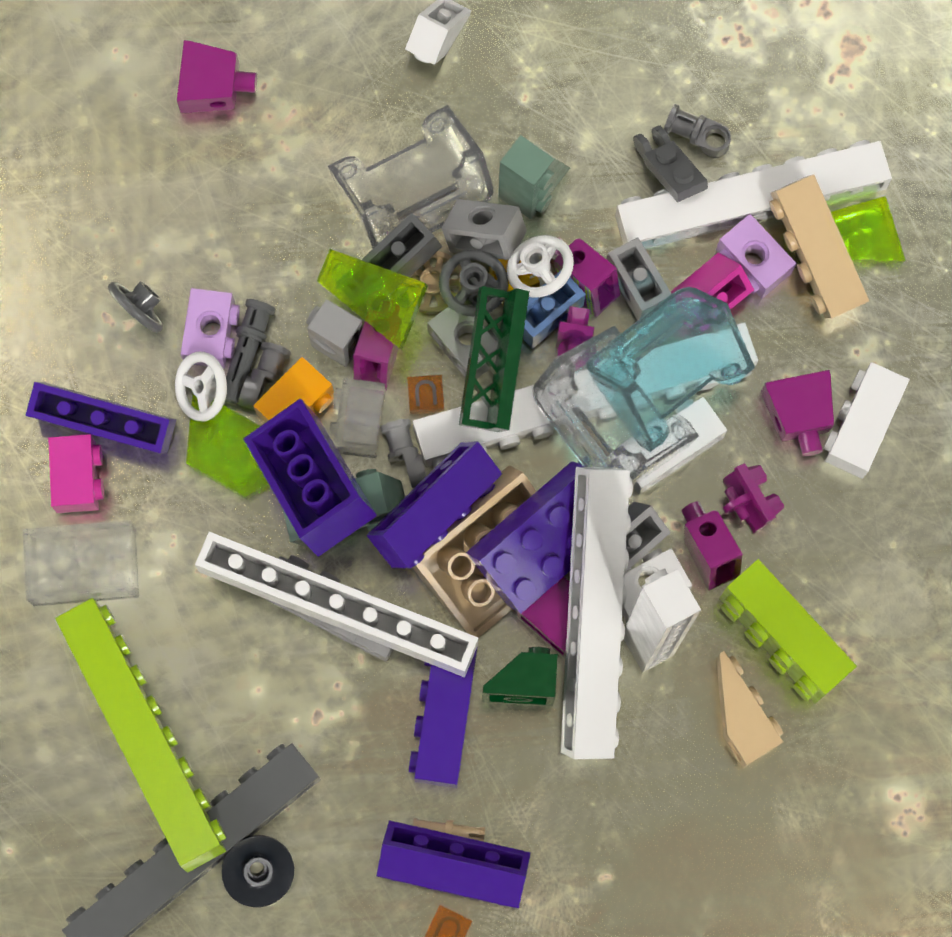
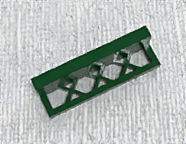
[459,286,530,432]

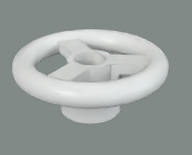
[507,235,574,298]
[175,351,227,421]

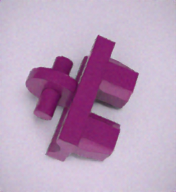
[556,306,595,368]
[722,463,784,533]

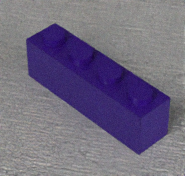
[25,382,177,454]
[366,441,502,568]
[408,646,478,788]
[376,820,531,909]

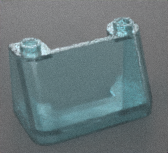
[587,287,755,452]

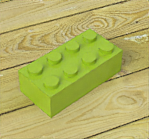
[719,559,857,704]

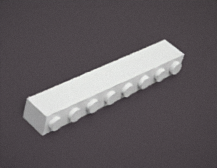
[615,140,892,249]
[560,467,633,759]
[195,532,478,677]
[624,569,701,673]

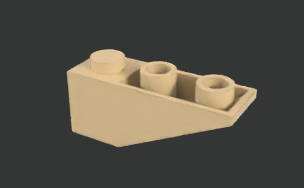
[716,651,783,768]

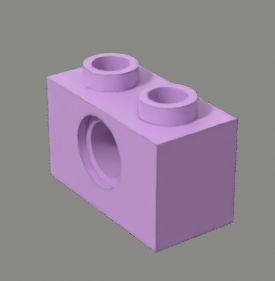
[716,214,796,299]
[181,288,240,369]

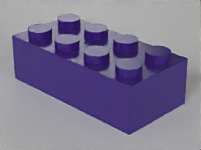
[243,398,377,557]
[466,461,585,614]

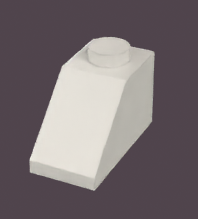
[405,0,471,65]

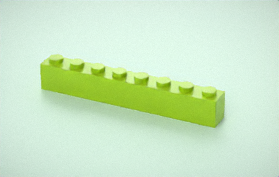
[55,597,227,873]

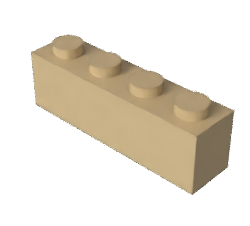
[769,174,869,319]

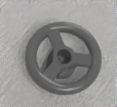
[439,250,508,317]
[108,281,163,333]

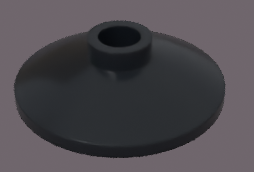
[221,835,294,907]

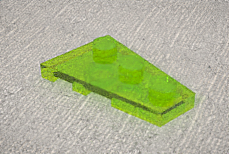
[794,196,906,263]
[317,249,428,351]

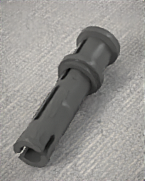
[225,299,276,405]

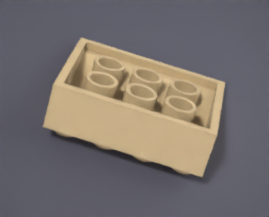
[412,465,537,638]

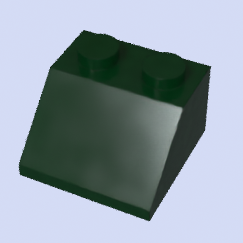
[482,647,558,706]

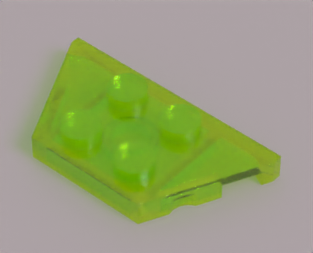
[186,393,268,500]

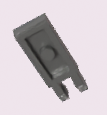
[633,125,708,202]

